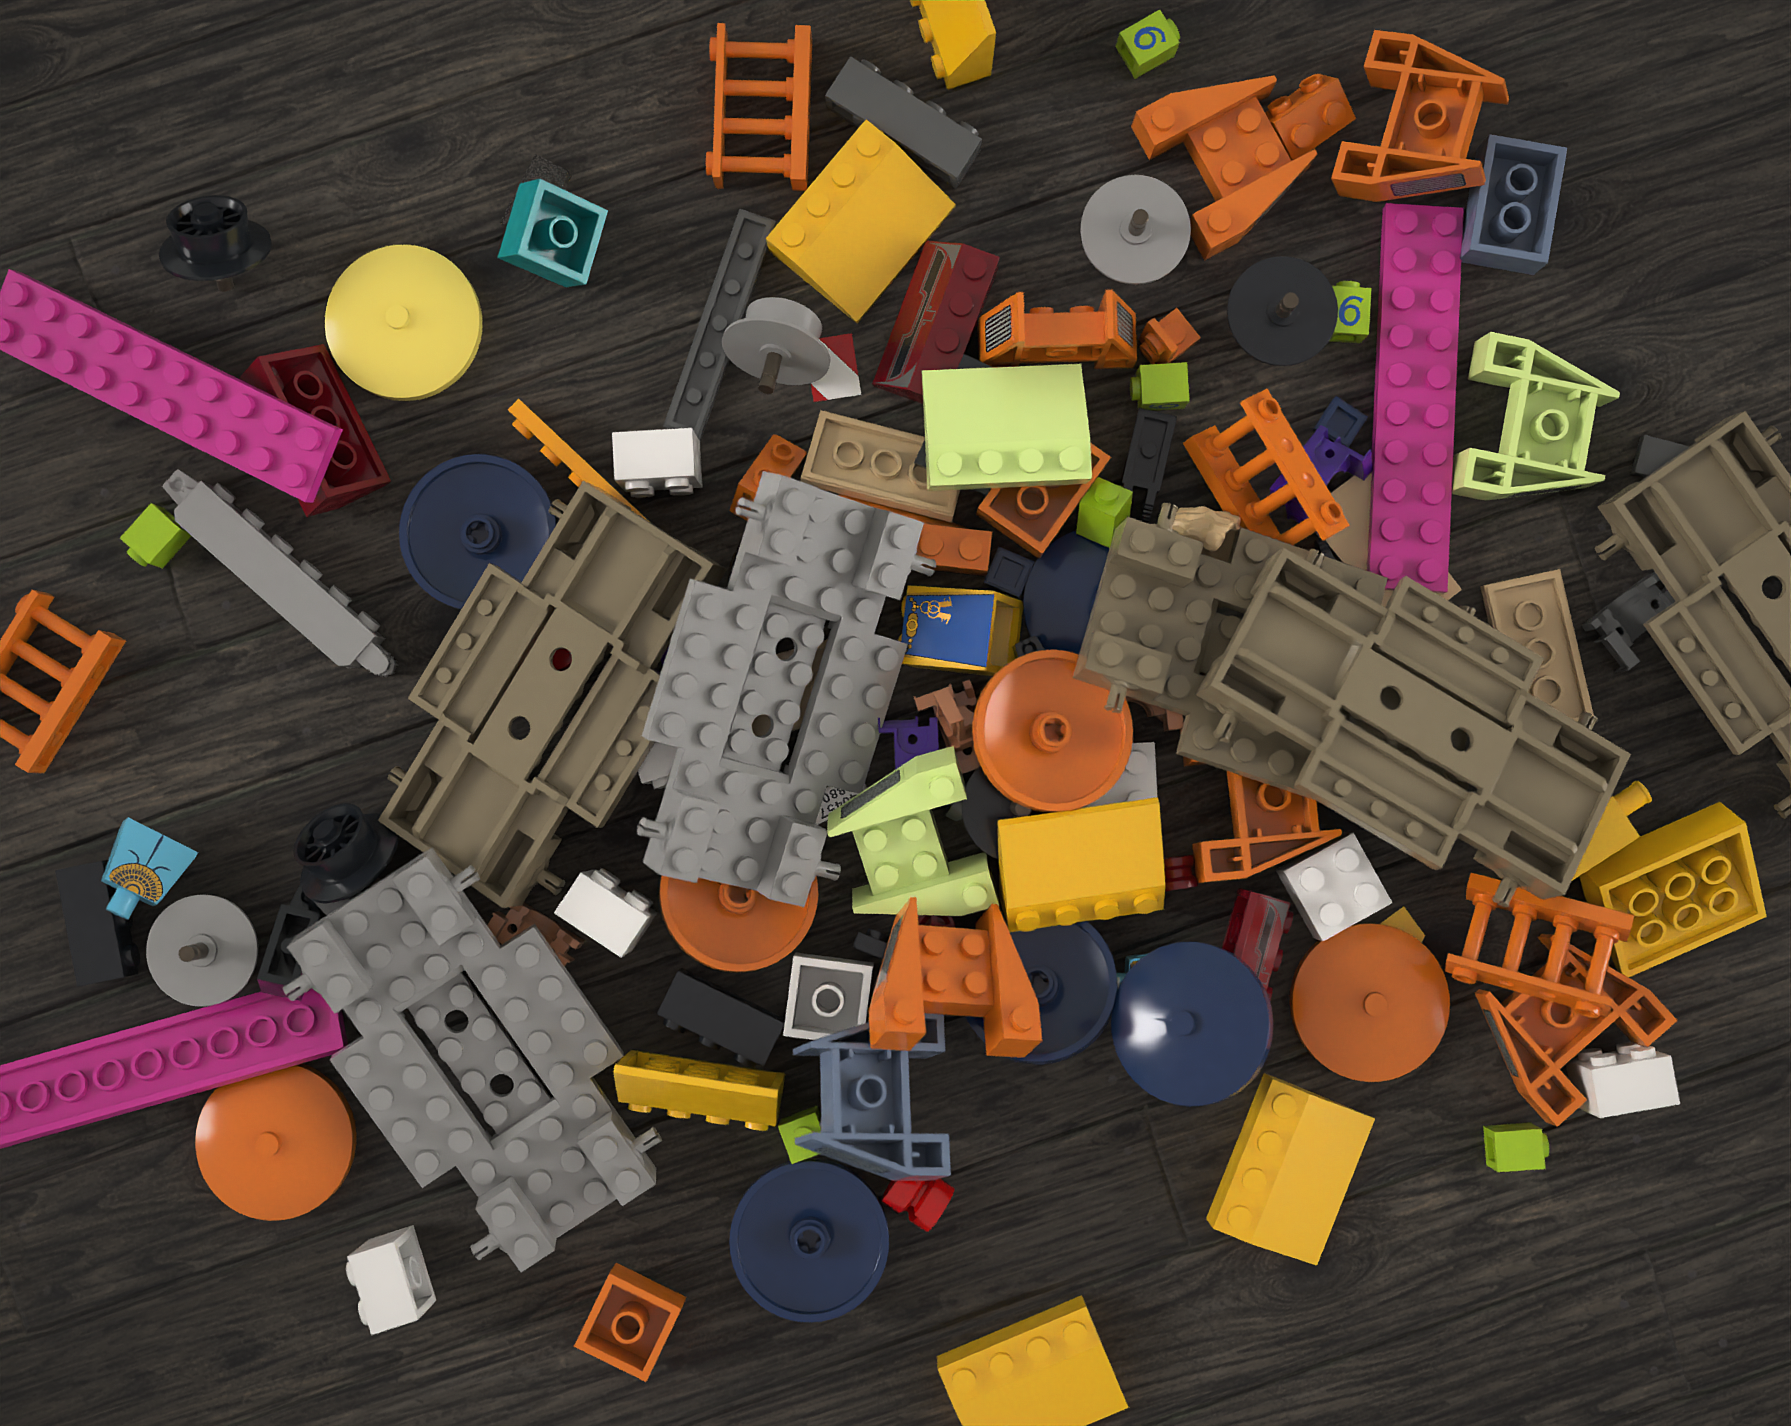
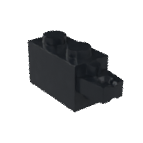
[257,885,322,1001]

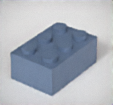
[1460,134,1567,275]

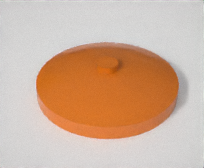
[972,650,1133,812]
[659,875,818,973]
[1290,923,1450,1082]
[195,1063,356,1221]

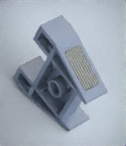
[793,1013,951,1181]

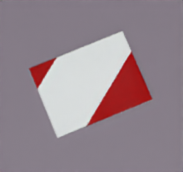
[811,333,861,402]

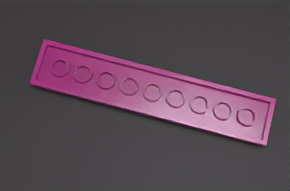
[1367,203,1464,594]
[0,269,342,503]
[0,988,348,1149]

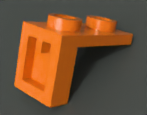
[1139,308,1201,364]
[729,434,806,521]

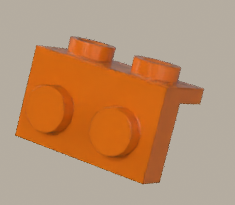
[1265,74,1356,161]

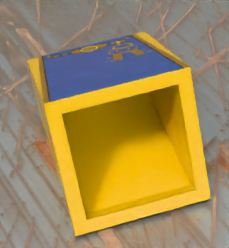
[898,585,1023,676]

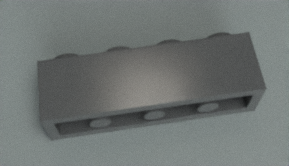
[825,56,982,189]

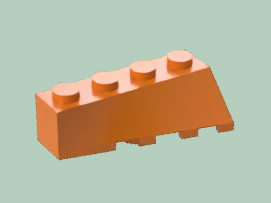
[839,494,992,576]

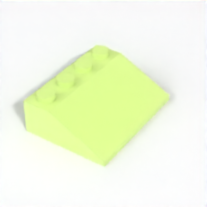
[922,364,1092,491]

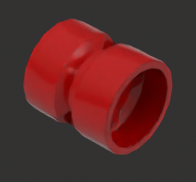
[881,1178,955,1232]

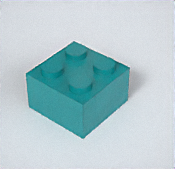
[498,179,608,287]

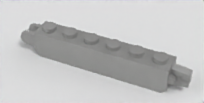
[162,469,398,677]

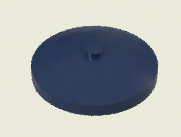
[399,454,558,610]
[1023,530,1110,655]
[965,913,1118,1064]
[1111,942,1273,1106]
[729,1159,889,1323]

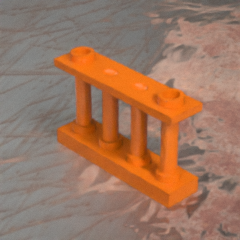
[706,23,812,191]
[1183,388,1350,545]
[0,589,126,773]
[1445,873,1634,1018]

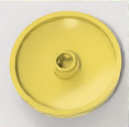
[325,245,482,401]

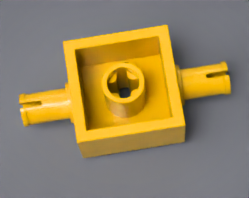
[1572,781,1652,881]

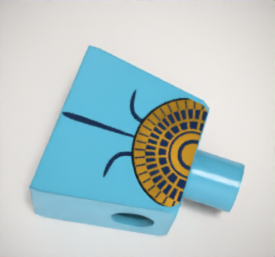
[101,817,198,920]

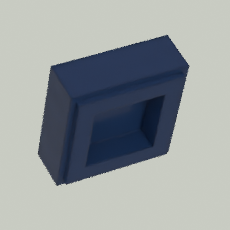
[1312,396,1368,447]
[983,547,1034,599]

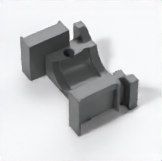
[1581,572,1676,673]

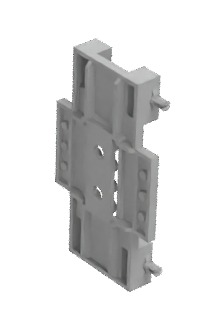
[638,471,936,907]
[283,847,662,1272]

